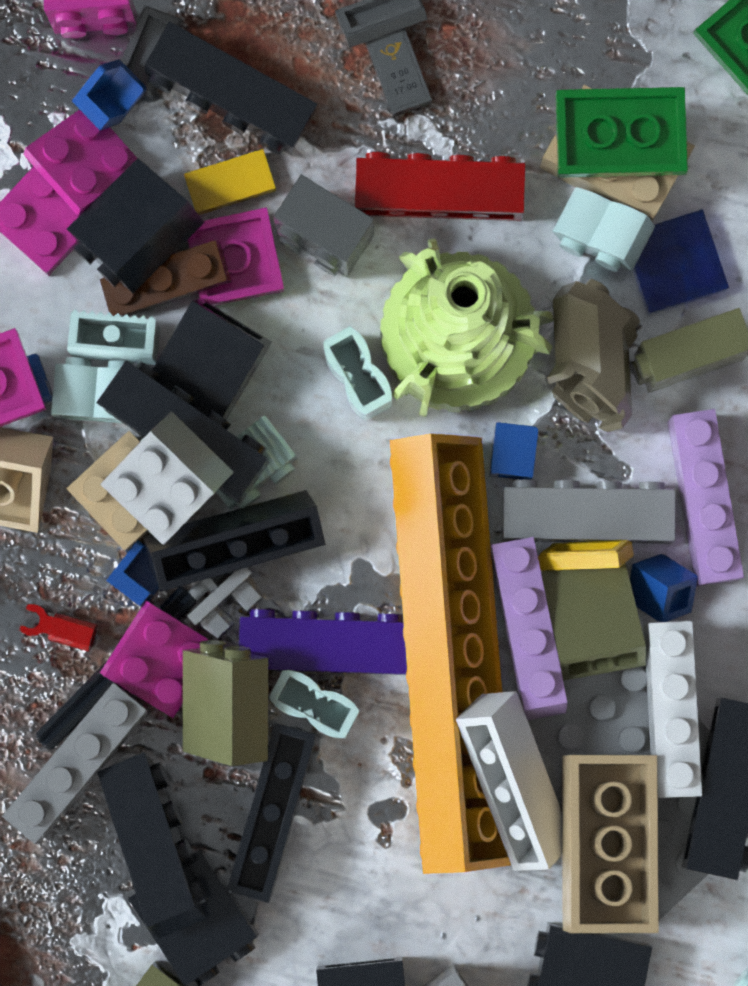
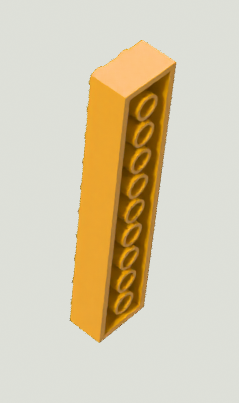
[390,433,511,874]

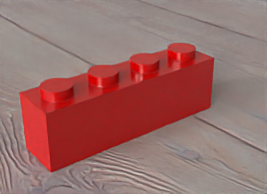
[355,152,525,221]

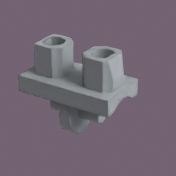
[187,567,264,639]

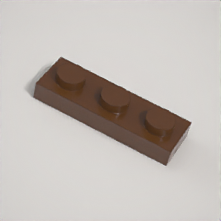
[100,240,232,317]

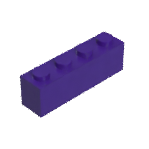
[239,609,407,675]

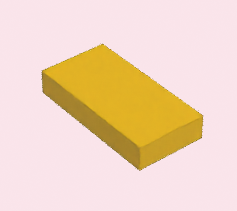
[184,149,276,215]
[538,540,634,571]

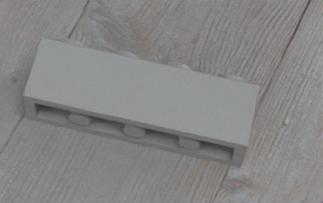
[502,480,675,544]
[2,683,151,844]

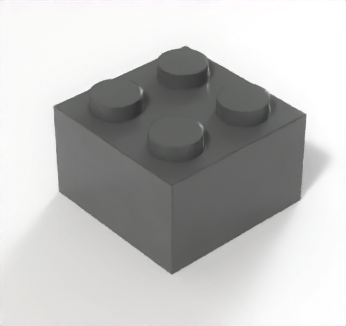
[274,174,374,277]

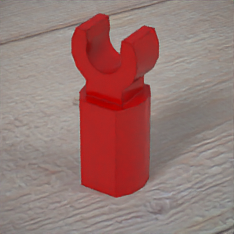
[19,604,98,652]

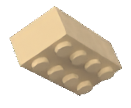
[562,755,659,933]

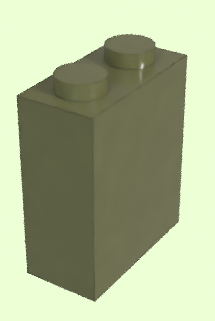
[631,308,748,393]
[541,563,646,681]
[183,640,268,766]

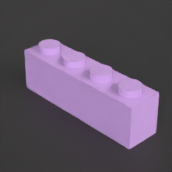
[667,409,744,587]
[491,537,568,720]

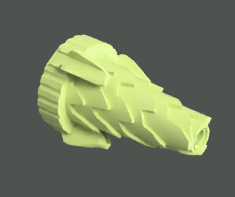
[380,239,554,417]

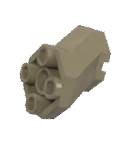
[547,279,640,432]

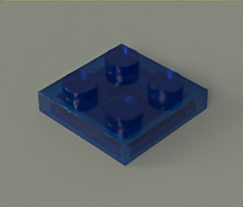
[633,209,729,316]

